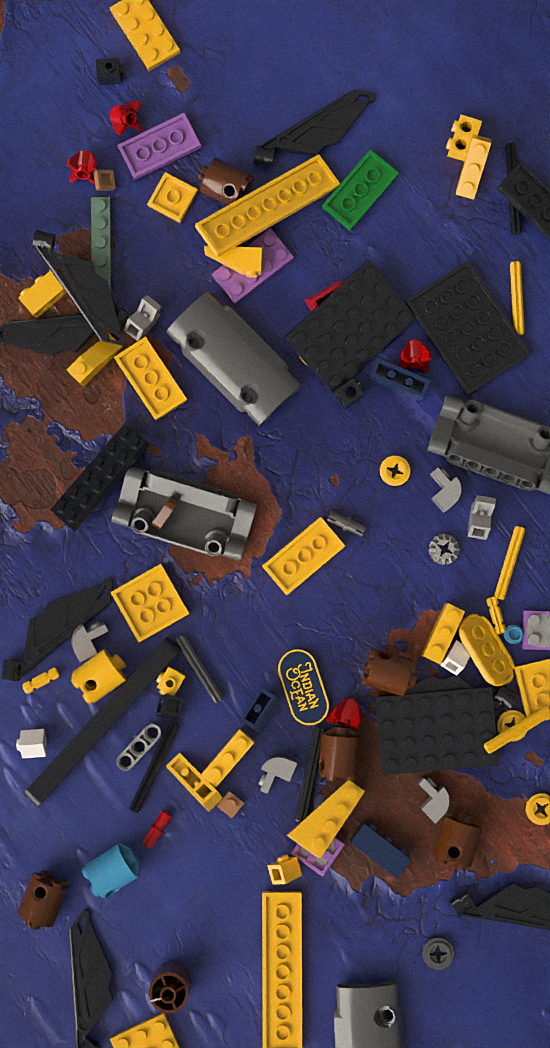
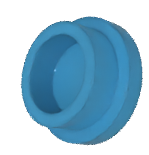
[504,625,523,644]

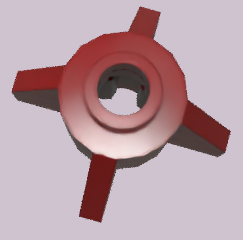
[110,101,143,136]
[67,150,97,185]
[399,339,431,373]
[326,697,362,731]

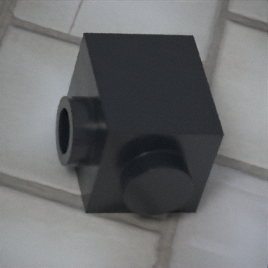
[96,58,124,85]

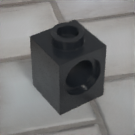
[334,379,365,410]
[156,694,184,720]

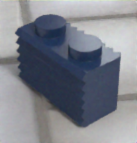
[240,688,281,734]

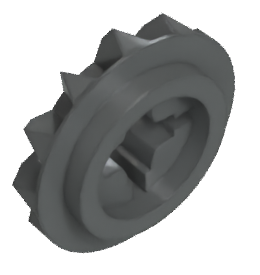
[422,937,454,970]

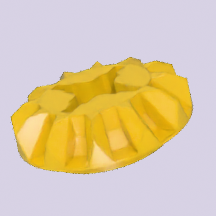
[380,456,410,486]
[497,710,527,741]
[525,793,550,825]

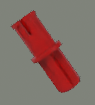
[142,810,172,849]

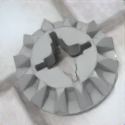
[429,534,460,565]

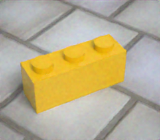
[456,134,491,199]
[19,269,67,319]
[420,603,465,664]
[201,728,255,787]

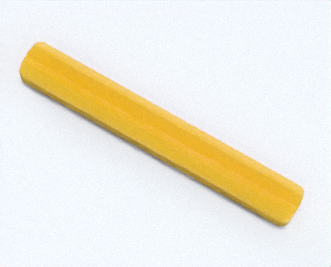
[510,261,525,336]
[494,526,525,600]
[484,706,550,753]

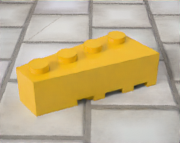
[286,781,365,859]

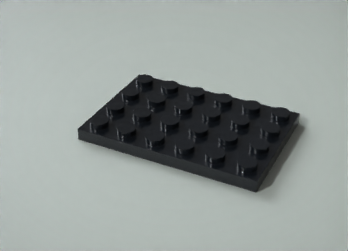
[284,259,416,394]
[405,260,531,396]
[375,686,499,775]

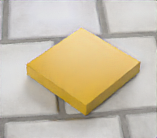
[147,172,198,223]

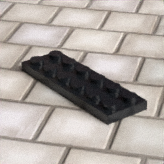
[50,424,150,532]

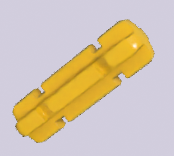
[486,596,506,634]
[23,668,60,694]

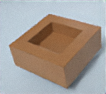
[93,170,116,191]
[217,790,244,818]

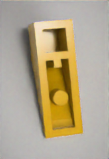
[204,246,262,278]
[67,334,123,387]
[166,753,223,812]

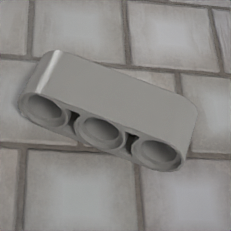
[117,723,163,771]

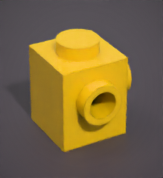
[156,666,186,696]
[267,854,302,885]

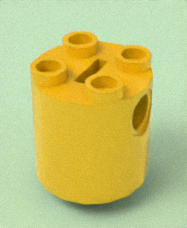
[71,649,127,704]

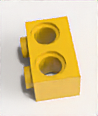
[446,115,482,161]

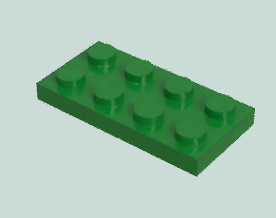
[322,149,399,231]

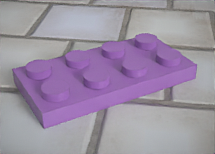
[117,113,201,180]
[212,228,294,305]

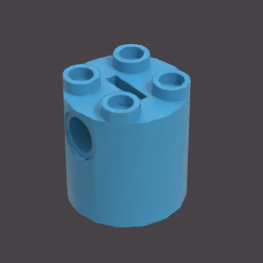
[82,843,140,899]

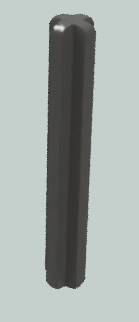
[176,635,223,703]

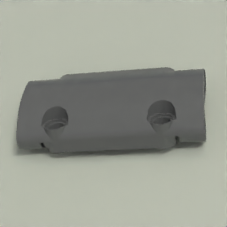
[166,291,302,426]
[427,395,550,495]
[111,466,258,561]
[334,980,404,1048]

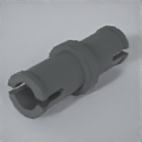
[327,510,366,537]

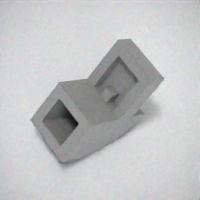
[124,295,162,341]
[430,468,461,513]
[467,495,496,540]
[72,621,108,662]
[259,755,297,794]
[417,777,449,824]

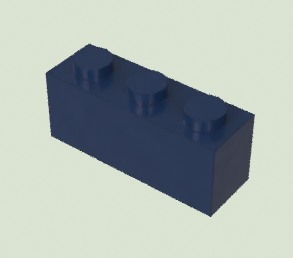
[368,358,431,402]
[349,821,412,879]

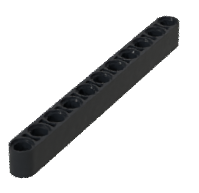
[23,637,181,807]

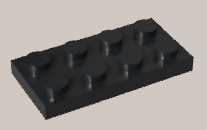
[496,160,550,241]

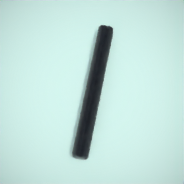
[505,143,522,235]
[129,722,179,813]
[295,726,325,823]

